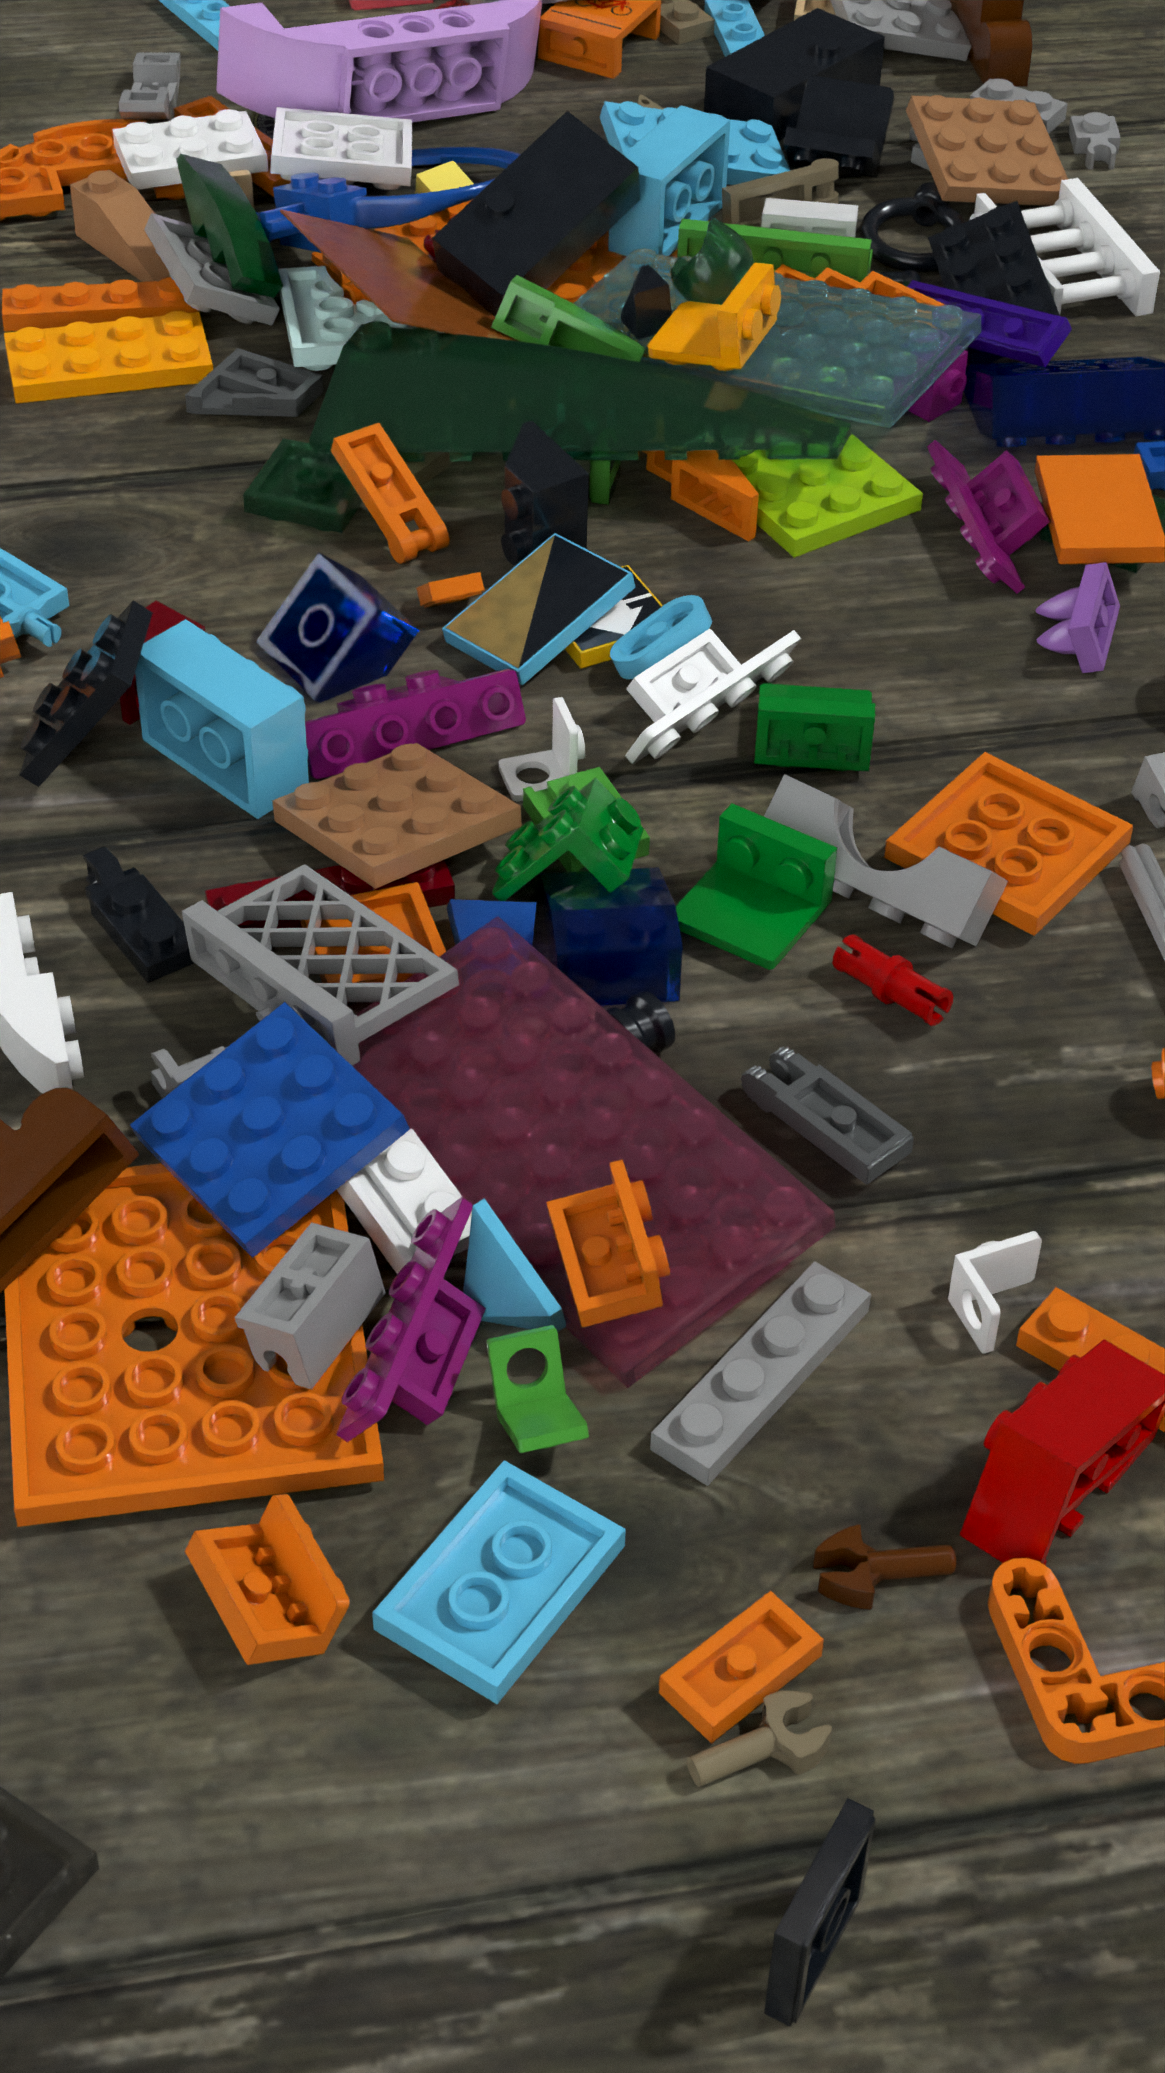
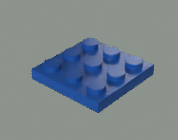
[130,1002,410,1258]

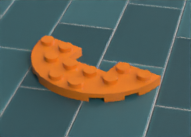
[0,119,185,221]

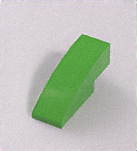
[491,275,646,396]

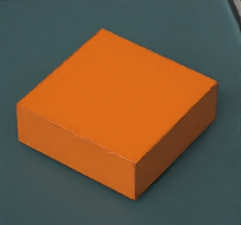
[417,572,485,608]

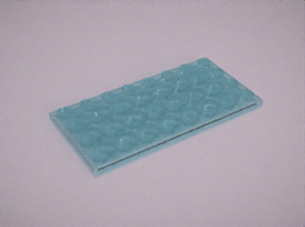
[573,249,981,428]

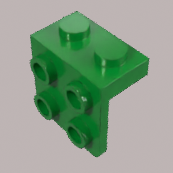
[492,778,644,901]

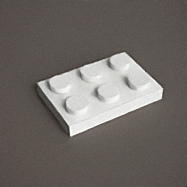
[112,110,268,190]

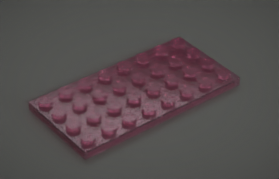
[353,916,836,1388]

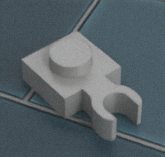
[1068,112,1121,170]

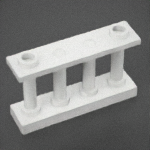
[970,178,1160,316]

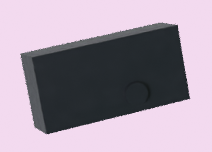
[704,8,885,142]
[432,111,640,317]

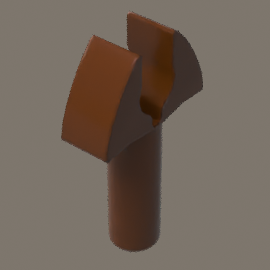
[813,1525,957,1610]

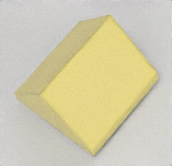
[415,161,474,194]

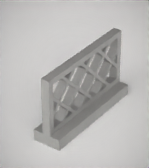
[182,864,459,1066]

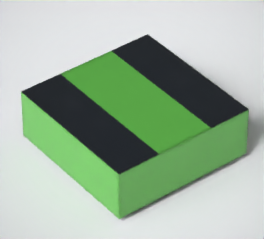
[589,430,621,505]

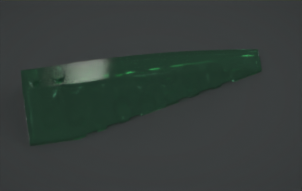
[309,321,851,462]

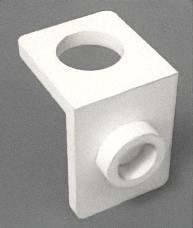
[499,697,585,802]
[948,1231,1042,1354]

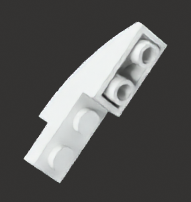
[0,892,84,1094]

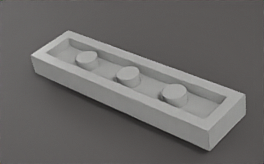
[650,1261,871,1486]

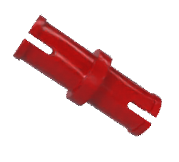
[832,934,954,1026]

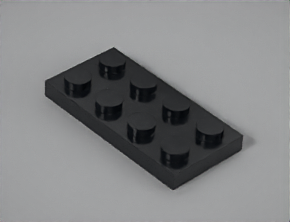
[928,200,1060,370]

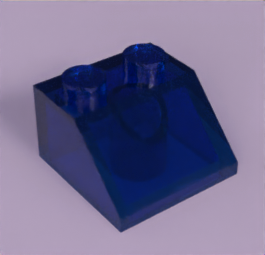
[256,553,420,703]

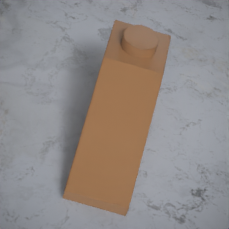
[70,170,170,282]

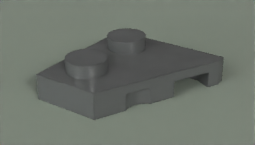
[185,348,323,417]

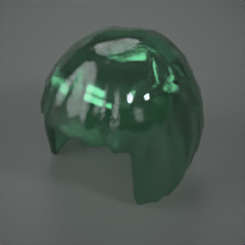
[670,218,754,305]

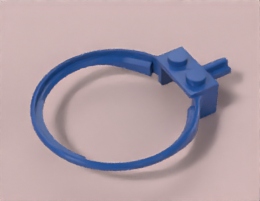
[259,147,520,253]

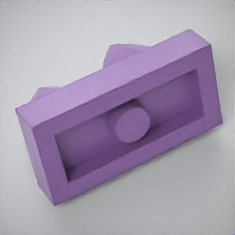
[1035,562,1120,673]

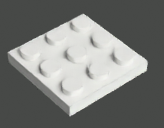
[270,107,412,190]

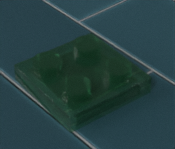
[243,438,363,533]

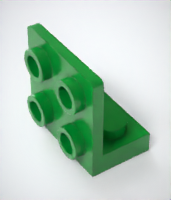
[754,683,876,772]
[669,803,838,970]

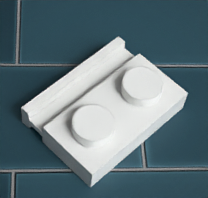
[337,1128,472,1274]

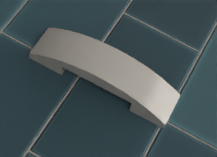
[119,53,181,120]

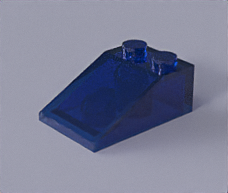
[540,867,683,1008]

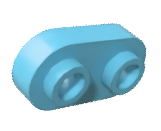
[610,595,712,679]

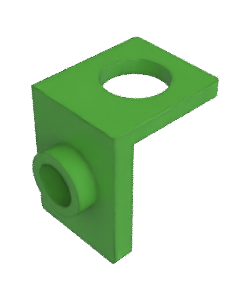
[486,1325,589,1453]

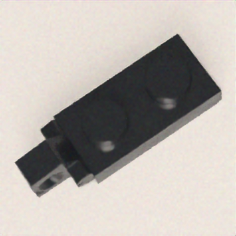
[83,846,194,983]

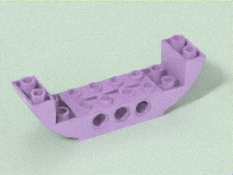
[216,0,543,122]

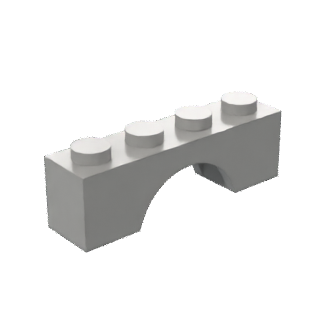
[764,774,1008,949]

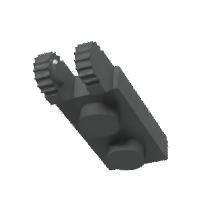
[740,1046,914,1185]

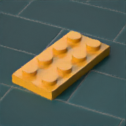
[4,311,213,404]

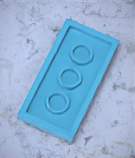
[600,101,790,185]

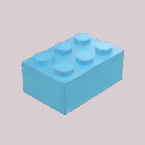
[608,105,730,266]
[135,619,309,819]

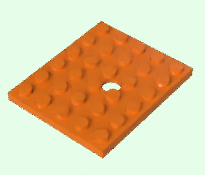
[4,1163,384,1527]

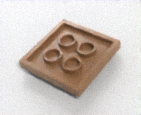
[906,95,1068,206]
[272,743,522,889]

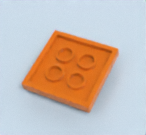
[884,752,1133,936]

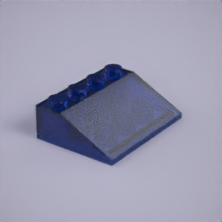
[963,356,1165,447]

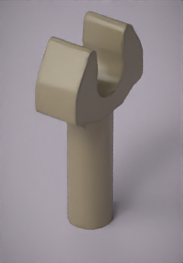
[687,1690,832,1787]

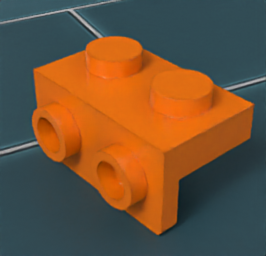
[546,1159,670,1328]
[185,1494,350,1665]

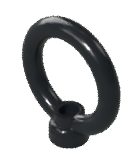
[859,182,966,273]

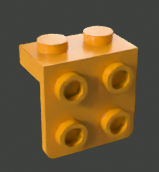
[648,262,781,371]

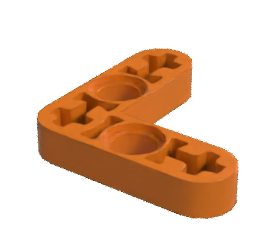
[988,1558,1165,1764]

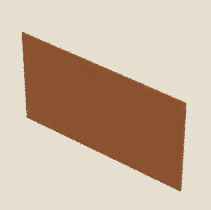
[280,209,526,349]

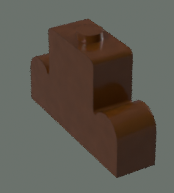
[949,0,1032,87]
[0,1087,140,1293]

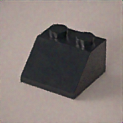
[501,420,589,565]

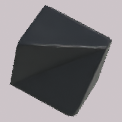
[621,264,672,340]

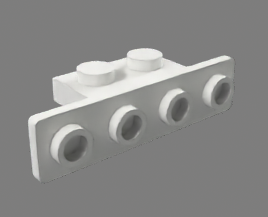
[625,629,801,765]

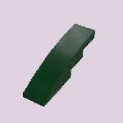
[176,153,283,298]

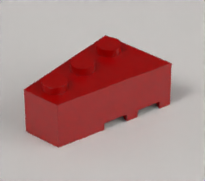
[959,1339,1165,1566]

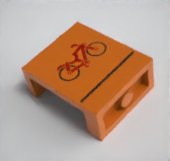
[538,0,661,79]

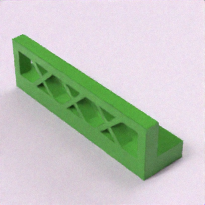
[677,218,873,282]

